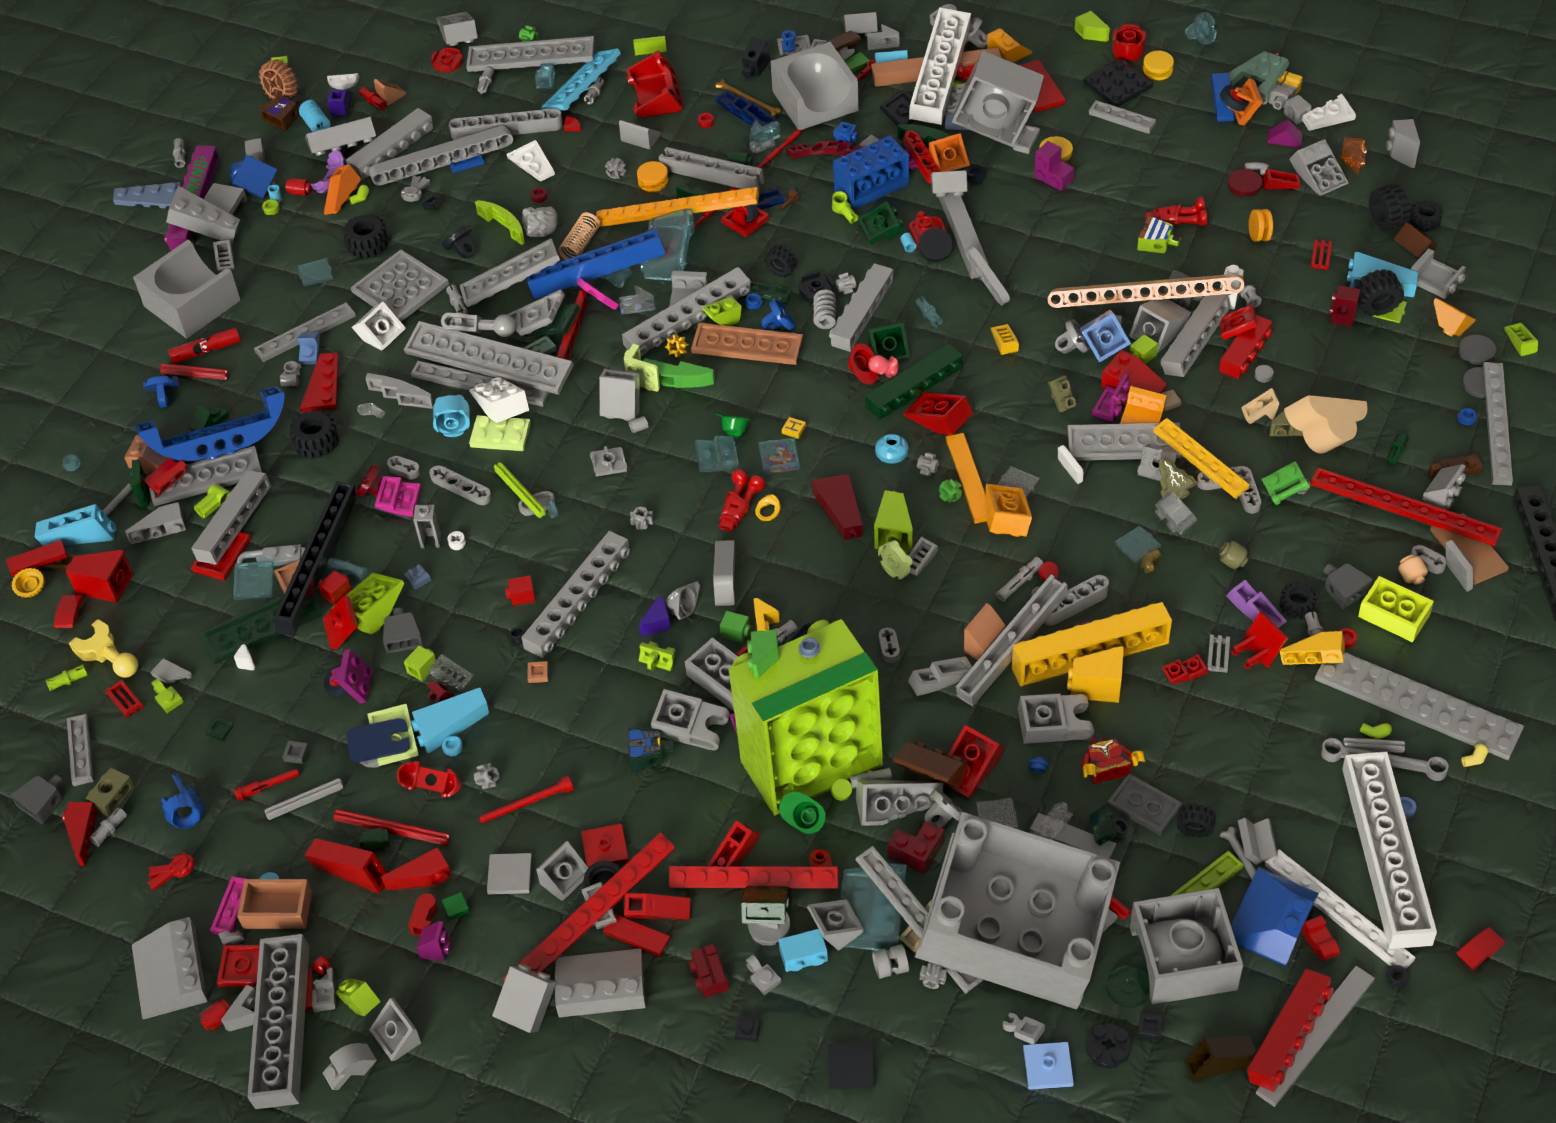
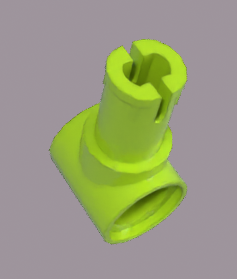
[832,191,859,224]

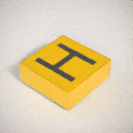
[782,417,806,439]

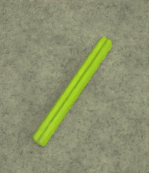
[494,462,546,518]

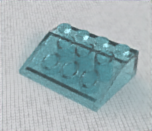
[840,863,907,951]

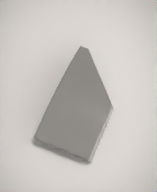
[312,968,336,1013]

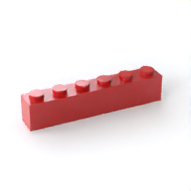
[1248,969,1334,1092]

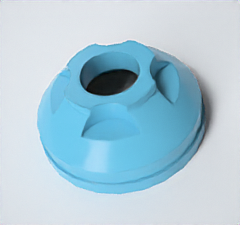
[875,434,909,463]

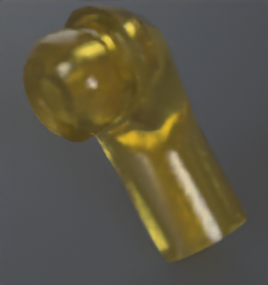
[1141,549,1161,573]

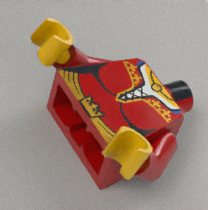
[1080,734,1145,784]

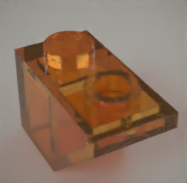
[1341,136,1367,174]

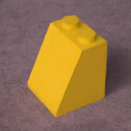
[1067,646,1124,703]

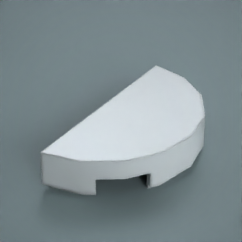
[327,73,359,89]

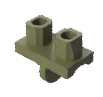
[1048,375,1076,413]

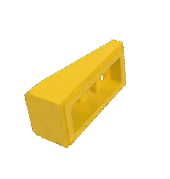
[991,324,1019,355]

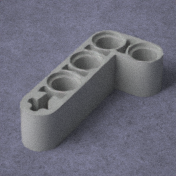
[713,540,735,606]
[1031,575,1109,626]

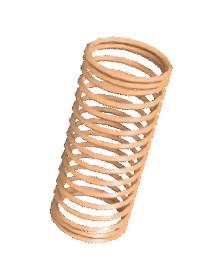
[558,213,600,260]

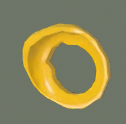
[755,494,781,521]

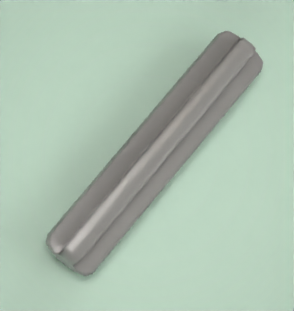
[1342,737,1405,753]

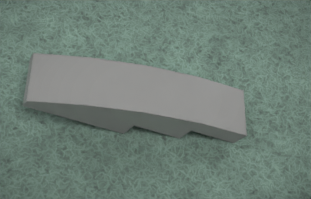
[366,373,434,409]

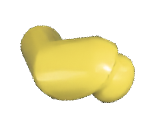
[1462,743,1488,767]

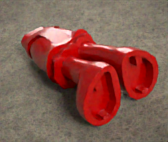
[1145,196,1207,228]
[719,469,766,532]

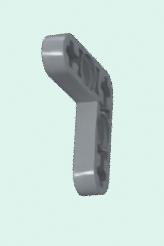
[1197,466,1261,514]

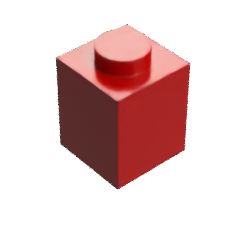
[318,570,351,605]
[505,575,535,606]

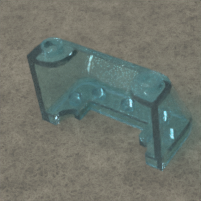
[641,209,695,280]

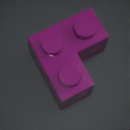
[1034,141,1074,191]

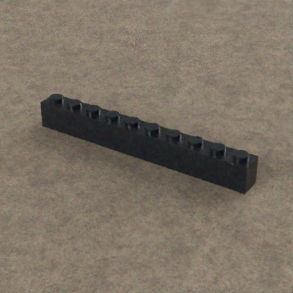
[274,481,356,637]

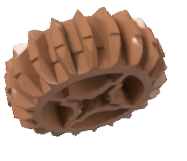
[258,59,298,99]

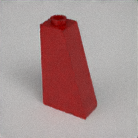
[304,838,387,893]

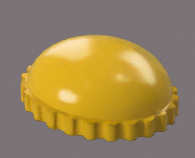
[11,568,45,598]

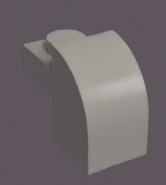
[323,1043,377,1090]

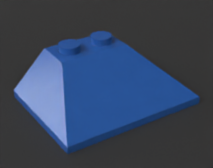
[1231,867,1319,967]

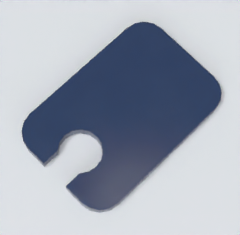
[347,718,410,762]

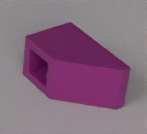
[416,921,452,962]

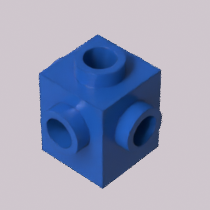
[833,121,859,146]

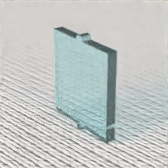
[298,258,333,287]
[1114,526,1161,563]

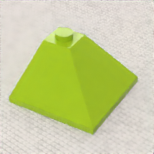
[331,572,404,634]

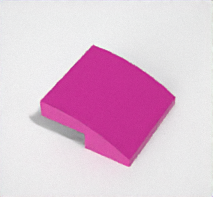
[375,476,421,517]

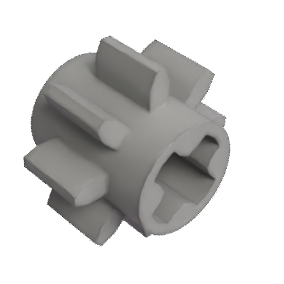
[605,158,626,179]
[835,272,856,295]
[917,452,939,476]
[630,507,653,530]
[474,763,500,790]
[920,962,947,989]

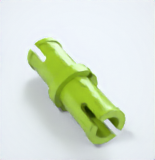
[45,664,88,691]

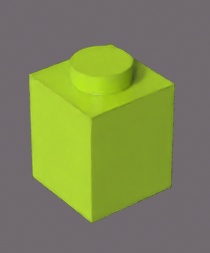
[1129,334,1158,365]
[404,646,437,681]

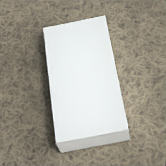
[1058,445,1083,484]

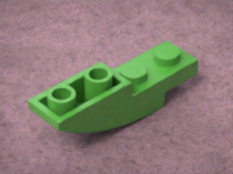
[643,358,715,388]

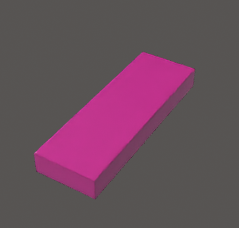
[210,876,245,935]

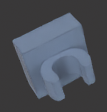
[404,564,431,590]

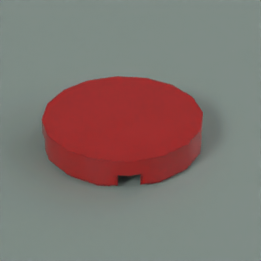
[431,47,463,72]

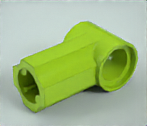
[194,483,231,519]

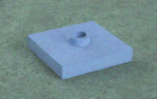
[1023,1042,1074,1089]

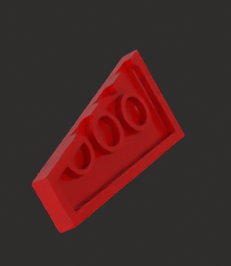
[300,352,339,413]

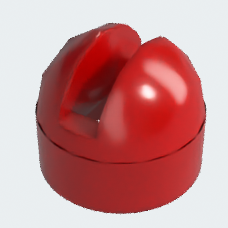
[311,956,331,975]

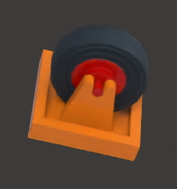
[1220,78,1263,126]

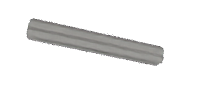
[265,778,343,820]

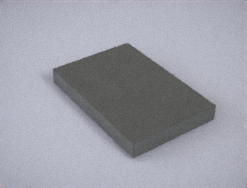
[1107,773,1183,836]

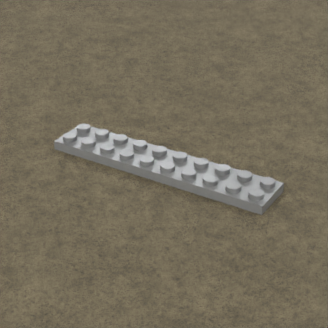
[404,321,574,395]
[1315,652,1524,760]

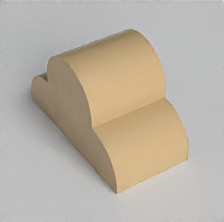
[1284,395,1367,454]

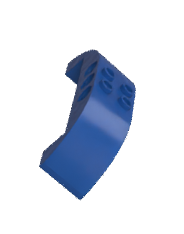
[134,386,285,461]

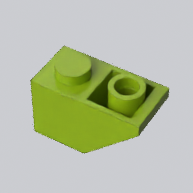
[1075,11,1110,42]
[702,296,742,326]
[335,978,381,1016]

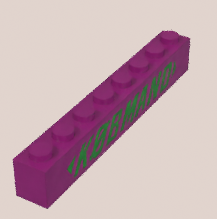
[165,146,219,250]

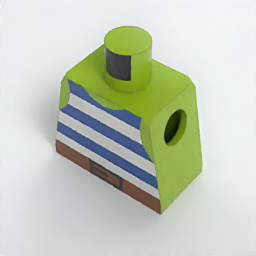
[1137,216,1181,253]

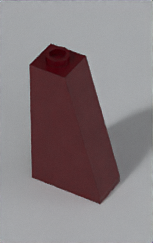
[812,474,863,540]

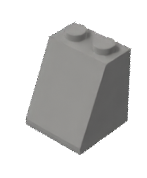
[1129,299,1191,353]

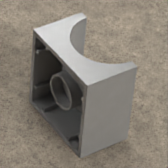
[771,42,858,130]
[952,50,1044,147]
[133,240,241,339]
[1130,888,1243,1005]

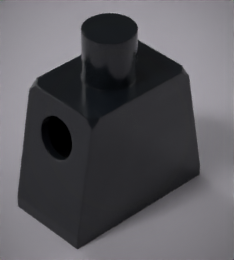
[742,37,770,78]

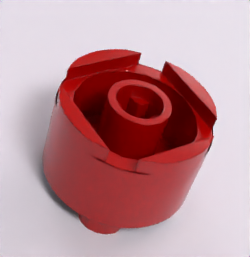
[1112,24,1146,61]

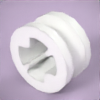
[447,531,466,550]

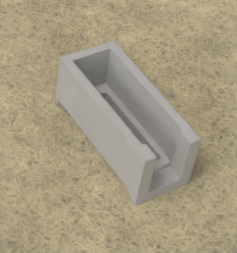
[413,505,441,548]

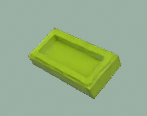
[633,36,667,56]

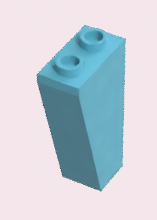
[1347,252,1418,297]
[34,504,116,546]
[411,688,489,754]

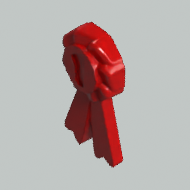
[148,852,195,891]

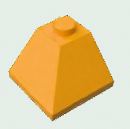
[1434,298,1476,337]

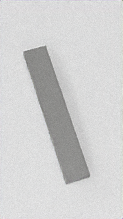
[254,302,356,362]

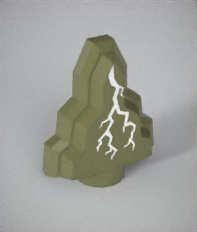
[1159,457,1198,501]

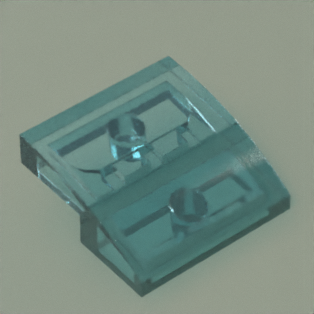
[695,436,738,472]

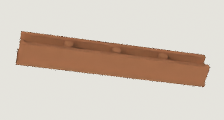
[871,47,1002,87]

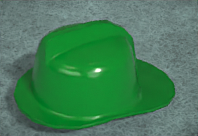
[714,412,752,437]
[779,792,826,834]

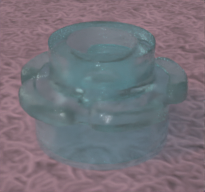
[62,455,80,471]

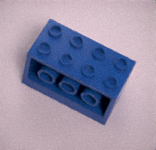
[833,135,909,210]

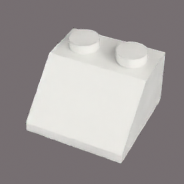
[352,302,406,351]

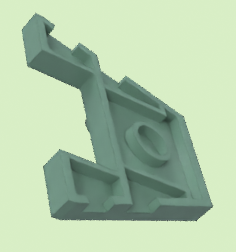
[1228,51,1289,99]

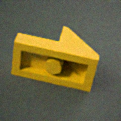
[754,598,780,631]

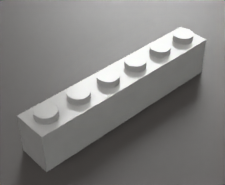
[346,108,434,180]
[829,263,893,352]
[1161,294,1230,377]
[191,470,271,565]

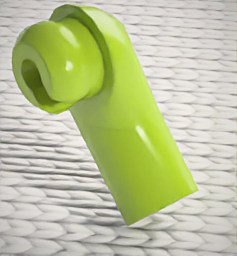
[349,185,369,205]
[1360,723,1392,739]

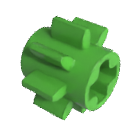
[519,25,539,42]
[939,479,962,503]

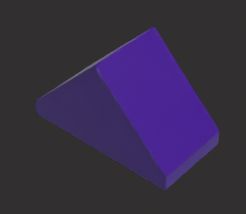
[639,596,671,636]

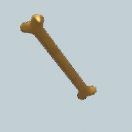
[715,79,781,118]

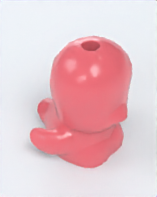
[869,355,899,378]

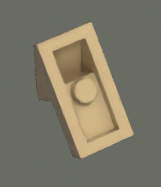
[1241,388,1279,424]

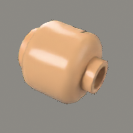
[1398,555,1428,585]

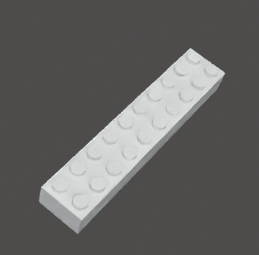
[1342,752,1437,949]

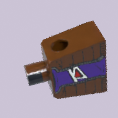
[260,95,300,131]

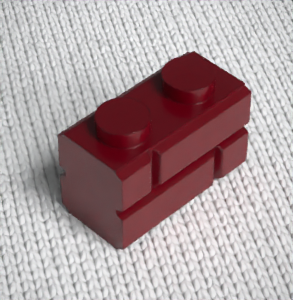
[688,944,729,997]

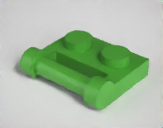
[1261,461,1310,505]

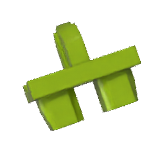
[639,641,675,671]

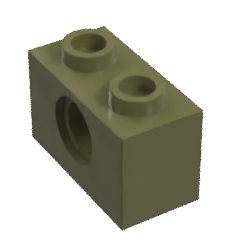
[85,767,135,817]

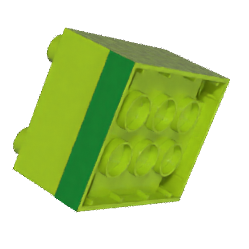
[729,619,883,816]

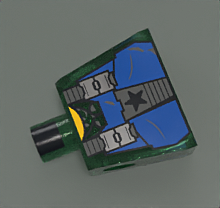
[628,728,675,771]

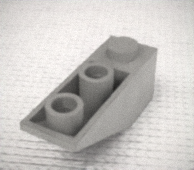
[125,502,186,545]

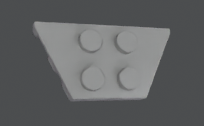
[507,289,565,336]

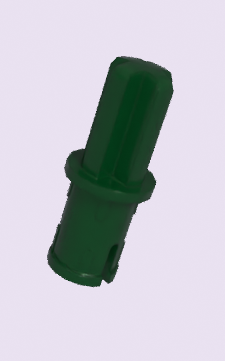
[1387,433,1409,464]

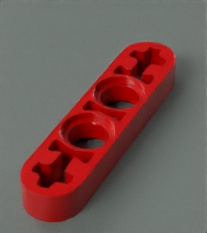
[903,130,941,184]

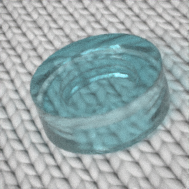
[545,499,558,519]

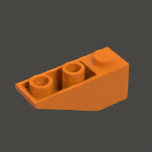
[324,164,361,215]

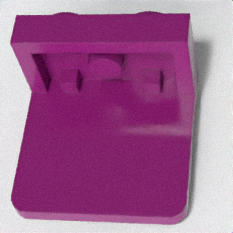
[1092,373,1131,422]

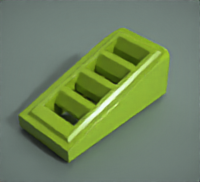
[1504,323,1538,356]

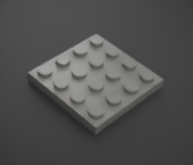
[351,250,449,322]

